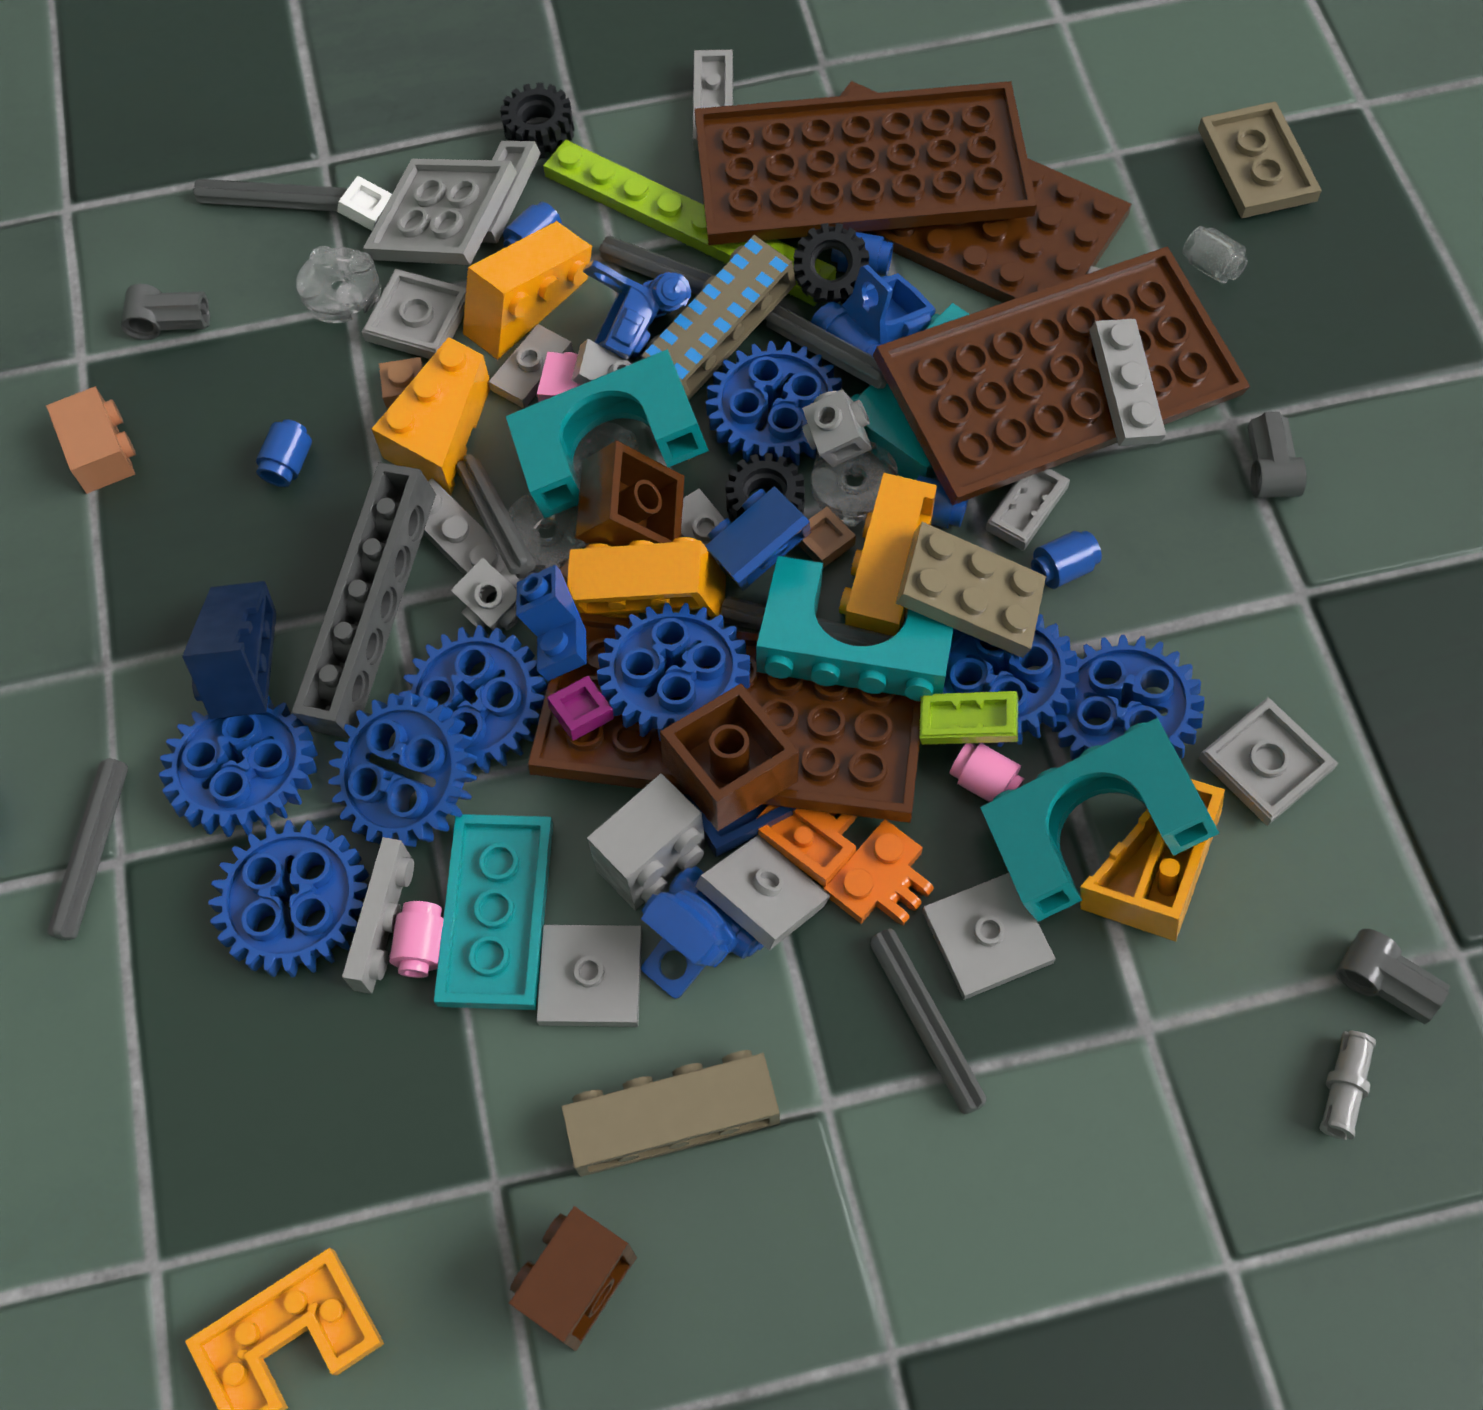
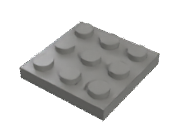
[363,159,517,265]

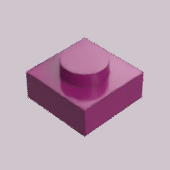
[547,676,614,741]

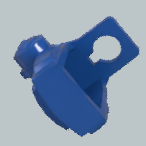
[583,260,692,360]
[811,265,935,356]
[641,866,764,998]

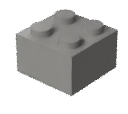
[587,773,706,911]

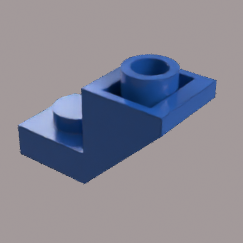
[516,564,587,681]

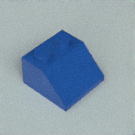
[705,486,811,591]

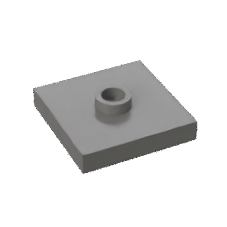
[362,268,466,359]
[1198,697,1338,826]
[695,835,831,951]
[922,873,1056,1000]
[537,925,643,1027]

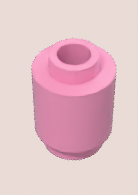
[950,743,1025,802]
[389,901,444,978]

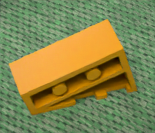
[463,221,592,360]
[372,337,490,495]
[567,537,726,620]
[1080,779,1225,942]

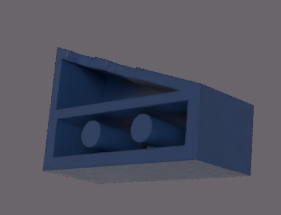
[182,581,277,719]

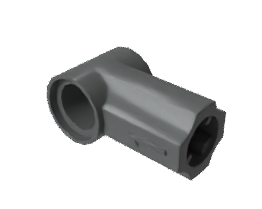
[121,284,210,340]
[1247,412,1307,498]
[1336,929,1450,1025]

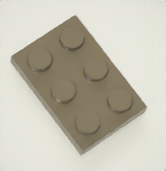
[1198,101,1322,218]
[896,522,1046,658]

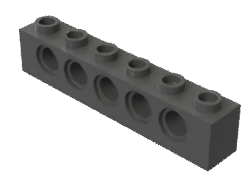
[291,462,436,739]

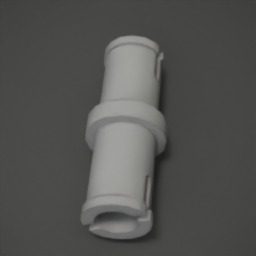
[1319,1030,1376,1140]

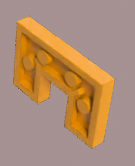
[185,1248,384,1410]

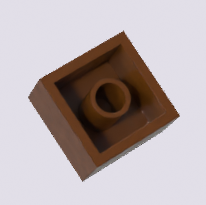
[575,440,685,547]
[660,684,799,831]
[508,1206,637,1351]

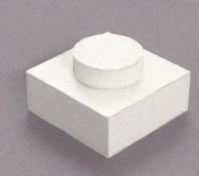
[337,176,392,230]

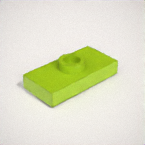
[919,691,1018,745]

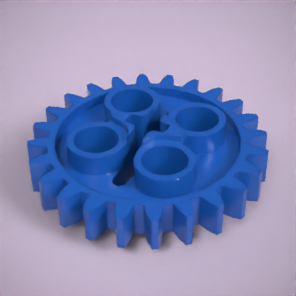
[706,341,842,465]
[597,603,750,741]
[943,614,1079,747]
[399,625,548,773]
[1051,635,1204,760]
[328,692,477,848]
[159,696,318,837]
[208,820,370,977]

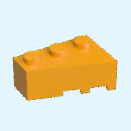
[839,472,937,636]

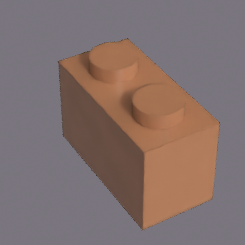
[46,386,136,494]

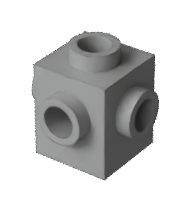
[802,389,872,467]
[451,557,520,630]

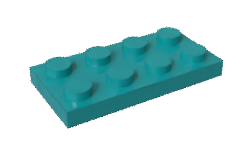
[434,814,553,1010]

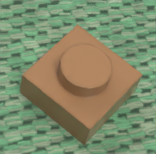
[379,357,424,407]
[798,507,856,568]

